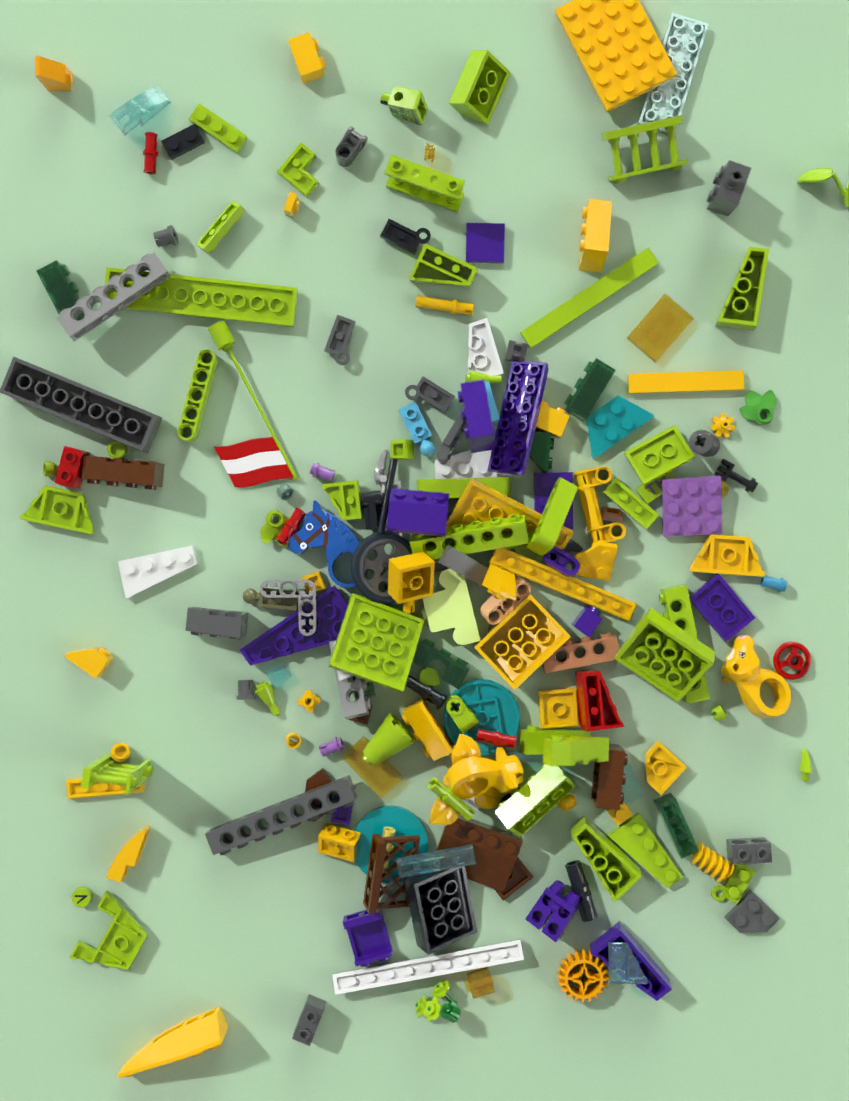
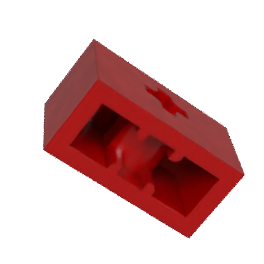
[55,446,90,489]

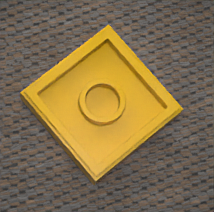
[538,687,579,729]

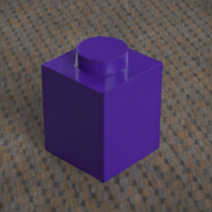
[571,606,603,637]

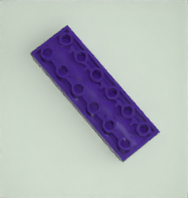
[487,361,549,475]

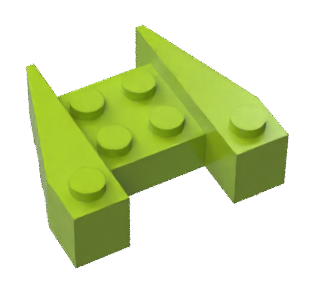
[520,725,609,766]

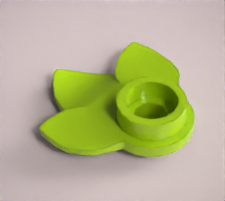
[260,510,290,547]

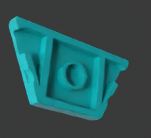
[586,396,654,459]

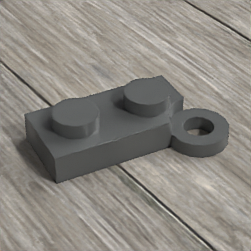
[324,315,356,365]
[405,376,455,413]

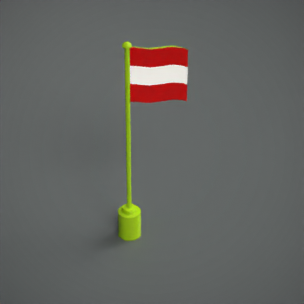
[208,321,299,487]

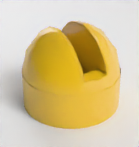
[285,732,301,749]

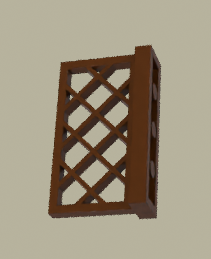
[363,834,420,914]

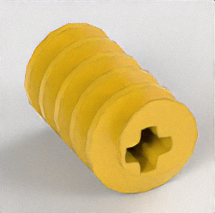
[691,842,735,883]

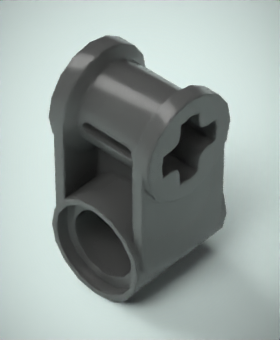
[336,126,368,167]

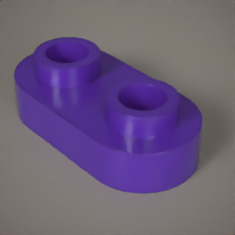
[543,546,580,577]

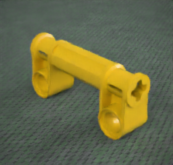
[573,466,626,547]

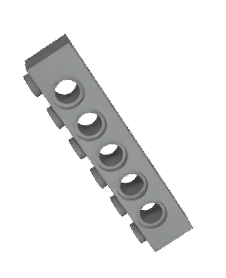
[56,252,171,342]

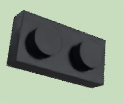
[161,124,205,160]

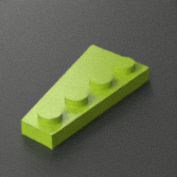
[607,813,683,888]

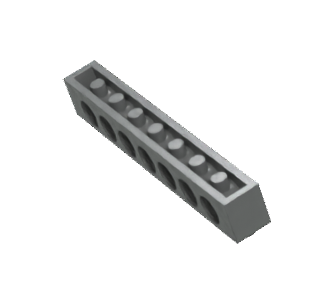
[205,775,358,856]

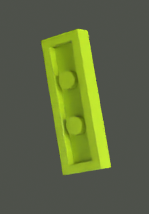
[188,103,247,154]
[196,200,245,254]
[602,477,659,530]

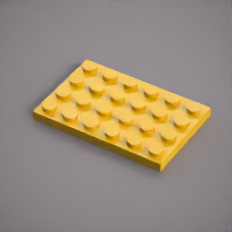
[555,0,677,113]

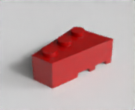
[575,669,624,732]

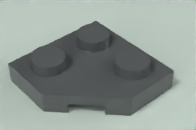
[724,890,780,933]

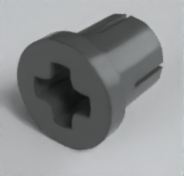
[153,225,179,247]
[236,680,256,700]

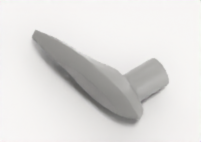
[374,450,388,485]

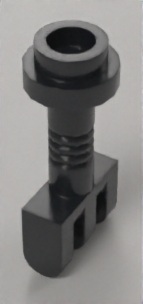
[713,459,758,493]

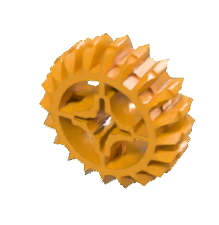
[557,949,609,1003]

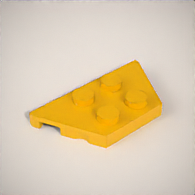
[689,534,765,577]

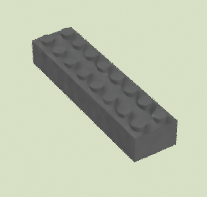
[0,356,162,453]

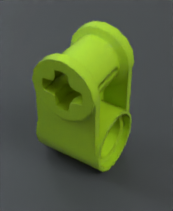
[446,695,479,734]

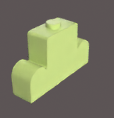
[421,569,481,645]

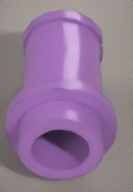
[309,463,335,482]
[319,737,345,757]

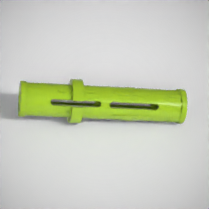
[427,777,475,821]

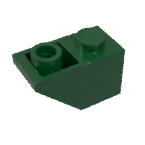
[529,432,554,473]

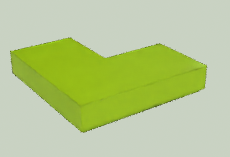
[277,142,319,198]

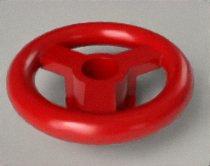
[773,642,811,680]

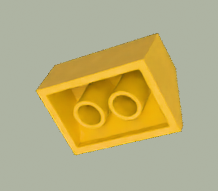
[402,698,453,761]

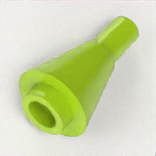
[465,370,501,383]
[254,681,280,716]

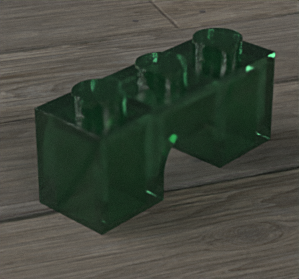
[412,638,470,689]

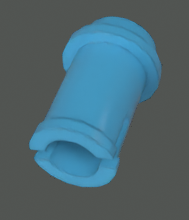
[761,575,787,593]

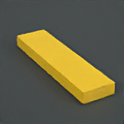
[66,778,145,799]

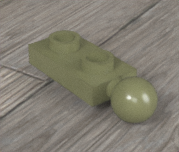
[243,588,299,611]

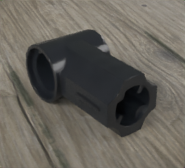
[361,490,382,529]

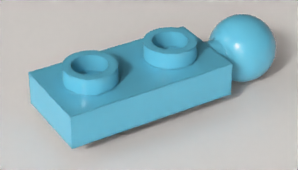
[399,402,435,457]

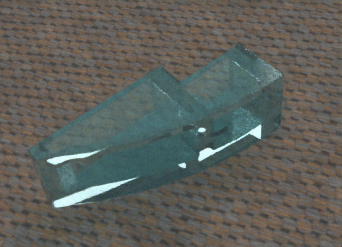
[109,86,171,136]

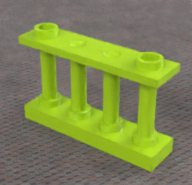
[601,115,688,184]
[384,154,465,213]
[81,753,153,795]

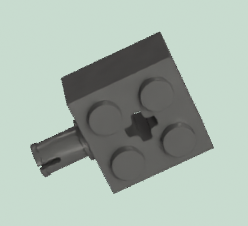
[706,160,751,216]

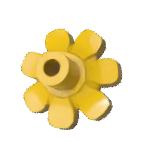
[710,413,735,438]

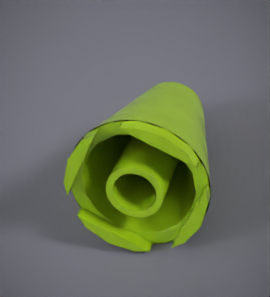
[362,712,416,765]

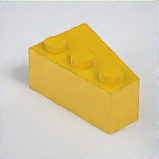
[579,199,612,273]

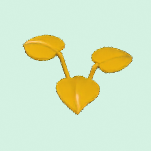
[429,734,503,825]

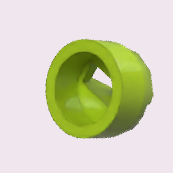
[43,461,58,477]
[711,704,728,721]

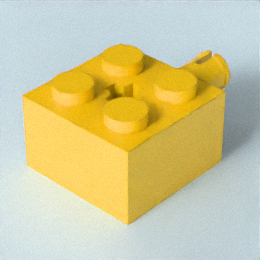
[388,551,435,613]

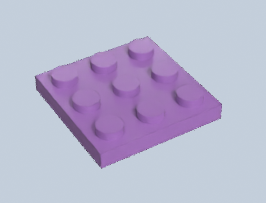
[661,476,722,537]

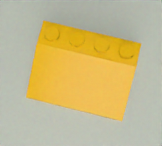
[474,594,571,690]

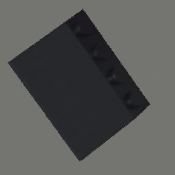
[403,862,477,955]

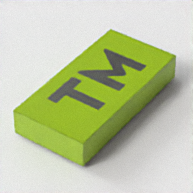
[635,472,675,505]

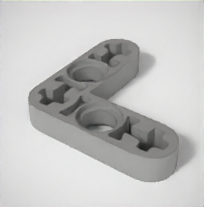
[260,580,317,636]

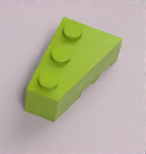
[409,243,478,288]

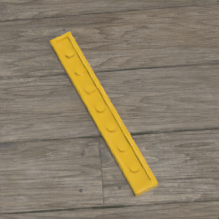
[489,548,637,621]

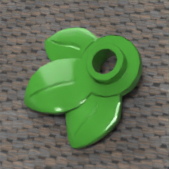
[739,390,776,425]

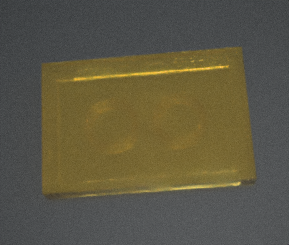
[627,294,694,363]

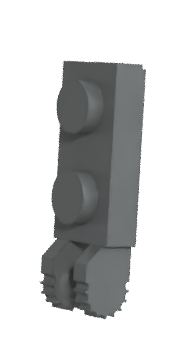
[437,412,467,465]

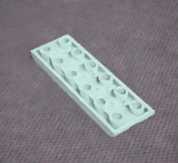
[638,13,709,133]

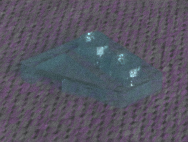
[608,942,647,984]

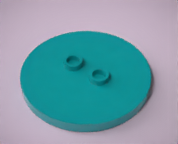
[444,679,520,756]
[355,805,428,883]

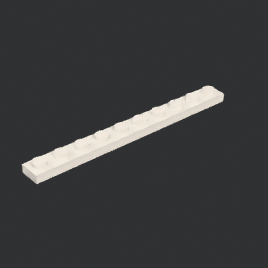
[332,940,524,995]

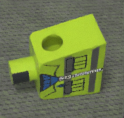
[380,86,428,126]

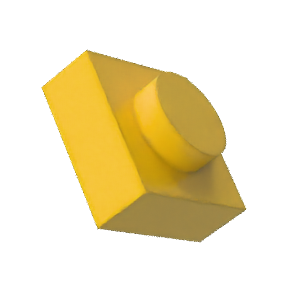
[283,192,300,218]
[606,802,633,826]

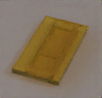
[342,736,403,799]

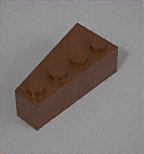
[81,455,165,490]

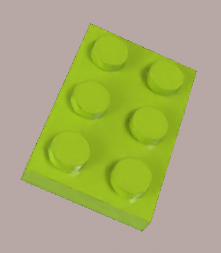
[624,425,695,486]

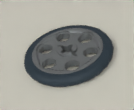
[351,532,413,605]

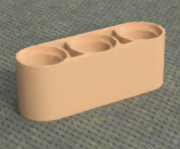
[480,575,531,625]

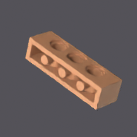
[542,632,619,673]

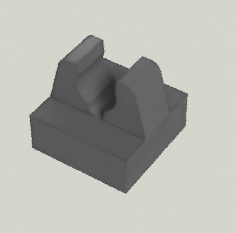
[505,340,528,361]

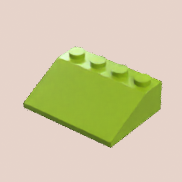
[614,608,715,702]

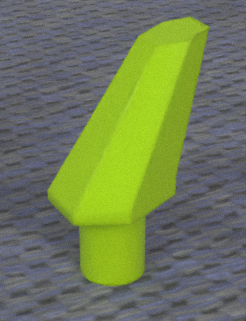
[800,749,812,781]

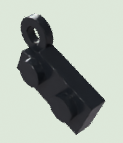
[380,219,431,255]

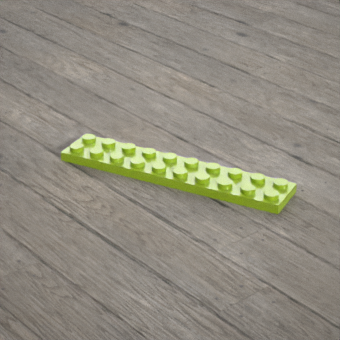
[105,267,298,327]

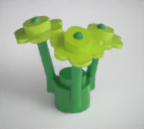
[415,980,461,1023]

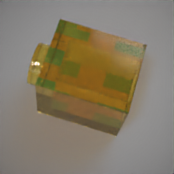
[464,967,495,999]

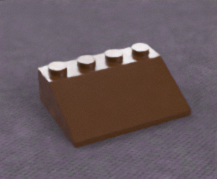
[431,815,523,892]

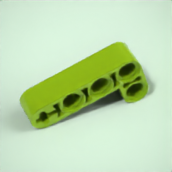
[525,477,578,556]

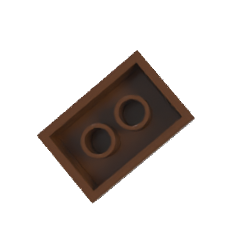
[591,744,628,810]

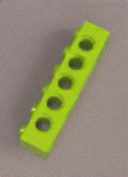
[410,514,529,560]
[659,584,710,703]

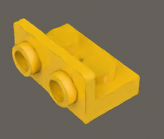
[318,823,361,862]

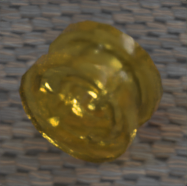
[424,143,436,162]

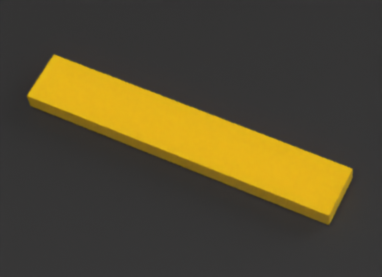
[628,370,744,394]

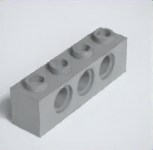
[329,640,371,720]

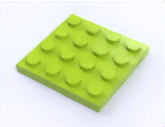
[328,593,425,693]

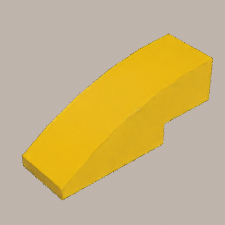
[106,825,151,883]

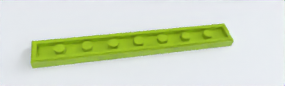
[520,247,659,349]

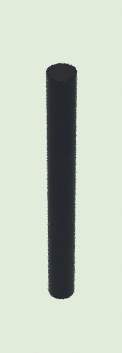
[377,458,398,534]

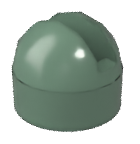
[277,483,294,500]

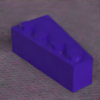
[590,921,672,1001]

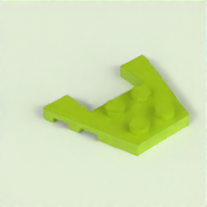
[69,890,148,970]

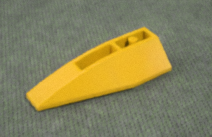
[117,1006,229,1078]

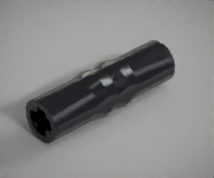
[565,860,598,922]

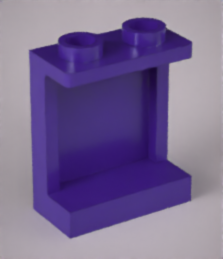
[343,909,393,967]

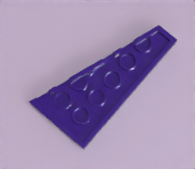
[240,585,348,666]

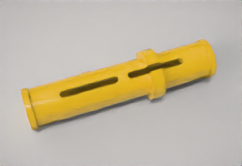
[416,295,474,316]

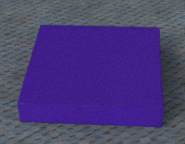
[466,223,505,263]

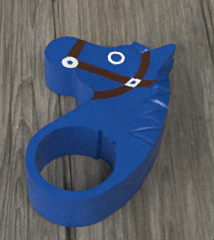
[288,500,368,588]

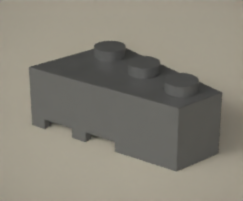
[185,607,248,639]

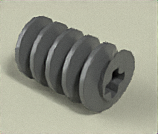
[689,430,720,457]

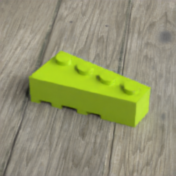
[715,247,769,331]
[571,816,642,903]

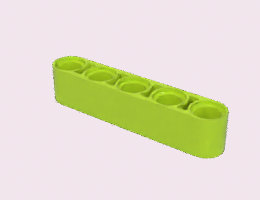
[177,349,218,442]
[416,477,511,499]

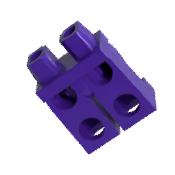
[525,880,581,942]

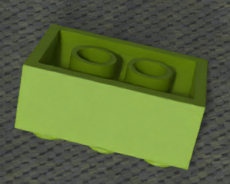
[449,50,511,125]

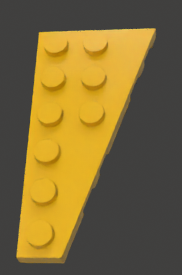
[446,478,573,549]

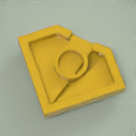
[575,542,618,581]
[645,740,687,795]

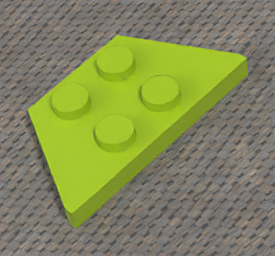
[20,485,94,534]

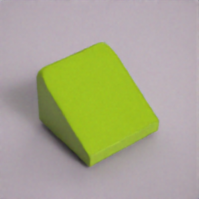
[391,440,414,460]

